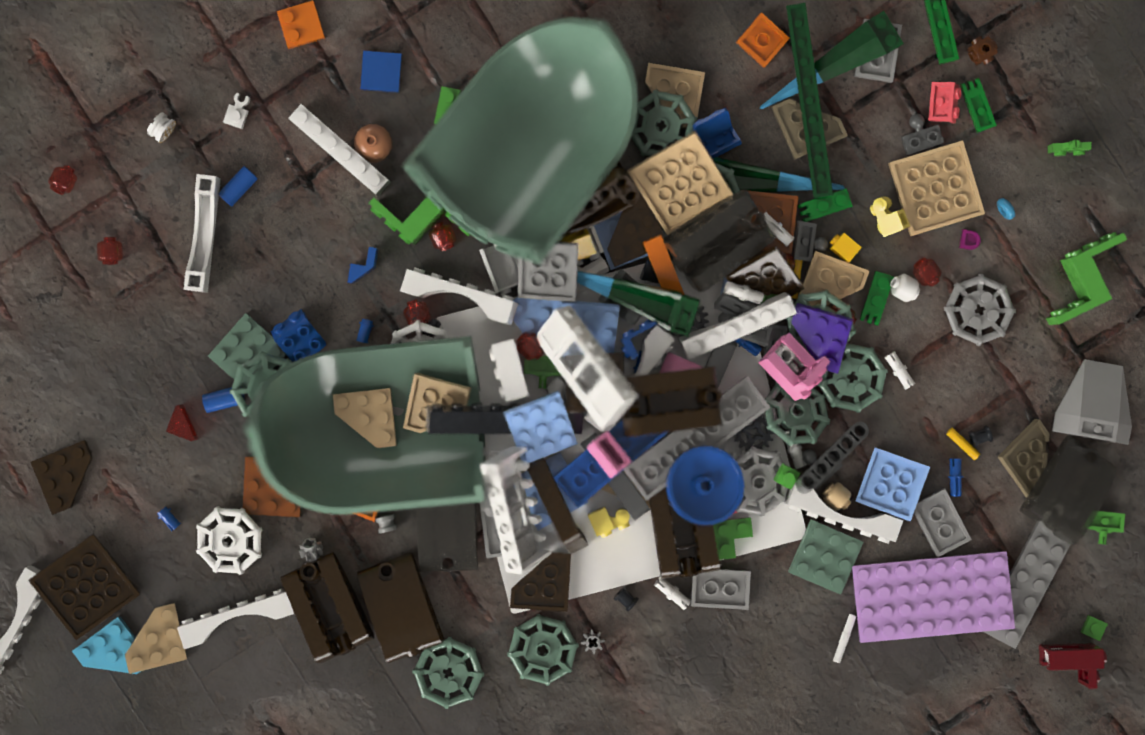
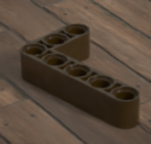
[527,457,588,554]

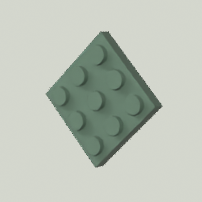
[208,313,286,388]
[788,519,864,595]

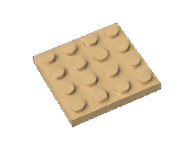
[628,131,735,235]
[888,140,985,236]

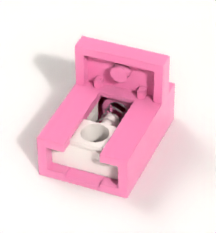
[758,333,830,401]

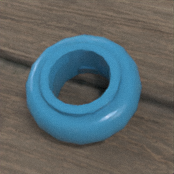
[997,198,1015,220]

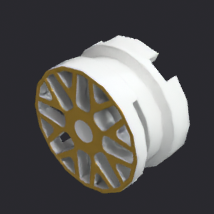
[147,112,176,143]

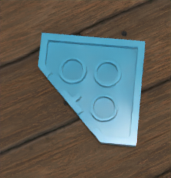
[72,616,141,674]

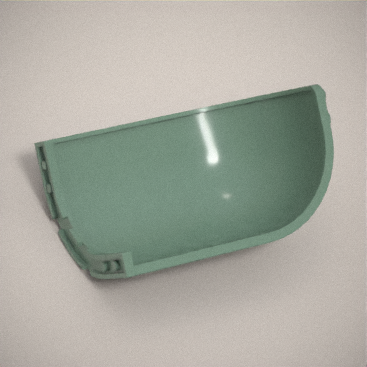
[403,18,638,264]
[245,336,486,514]

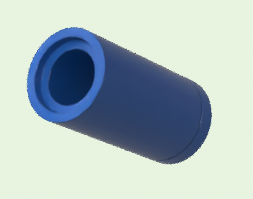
[218,166,258,206]
[202,387,245,413]

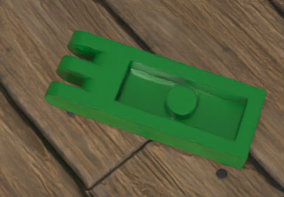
[960,78,997,133]
[797,188,853,222]
[859,271,894,326]

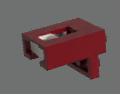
[1039,643,1107,689]

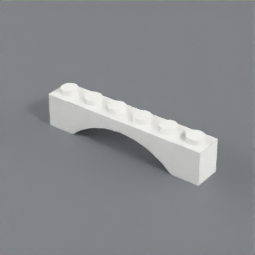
[288,104,391,196]
[184,174,221,293]
[400,267,518,326]
[678,292,796,359]
[584,325,675,432]
[784,482,903,544]
[0,565,41,674]
[177,588,295,649]

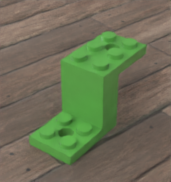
[369,197,474,245]
[1046,232,1127,325]

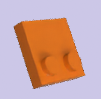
[277,0,325,49]
[735,12,790,68]

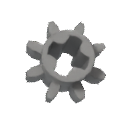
[299,538,323,562]
[581,629,605,654]

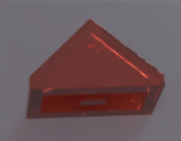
[166,404,199,441]

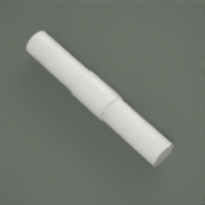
[833,614,857,663]

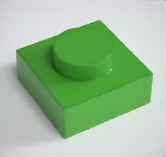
[773,463,800,490]
[1081,615,1108,641]

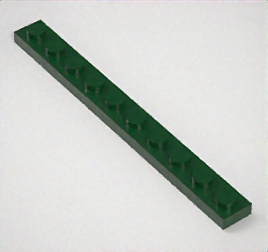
[786,2,833,198]

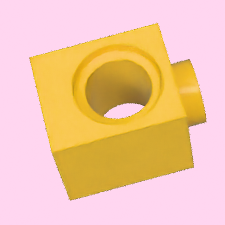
[829,233,862,263]

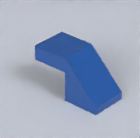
[348,247,379,284]

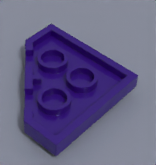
[791,303,853,374]

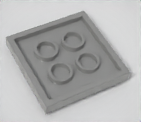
[518,242,578,302]

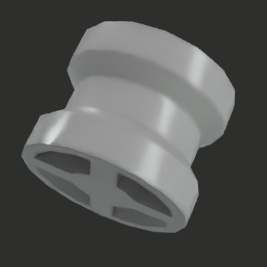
[375,514,397,534]

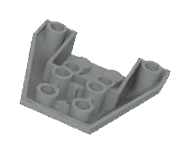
[1052,359,1132,445]

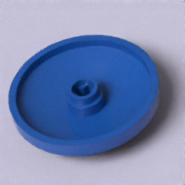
[666,446,744,525]

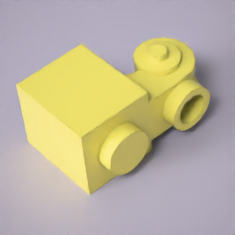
[870,196,910,237]
[588,506,630,538]

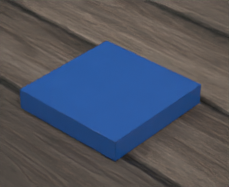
[360,51,402,93]

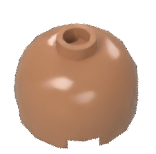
[354,124,393,163]

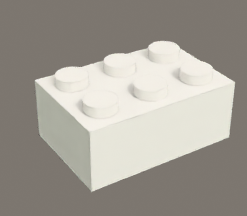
[489,339,530,402]

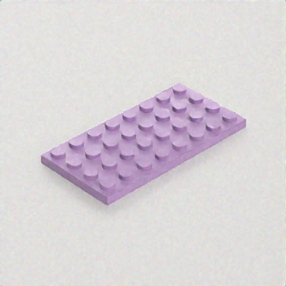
[852,551,1015,643]

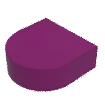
[959,229,981,250]

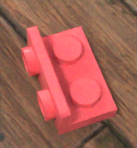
[928,82,961,123]

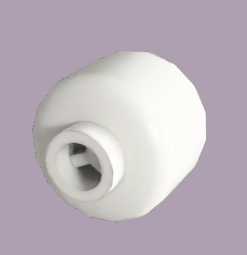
[890,274,920,302]

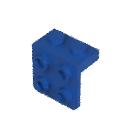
[692,108,742,158]
[271,309,326,362]
[620,320,657,360]

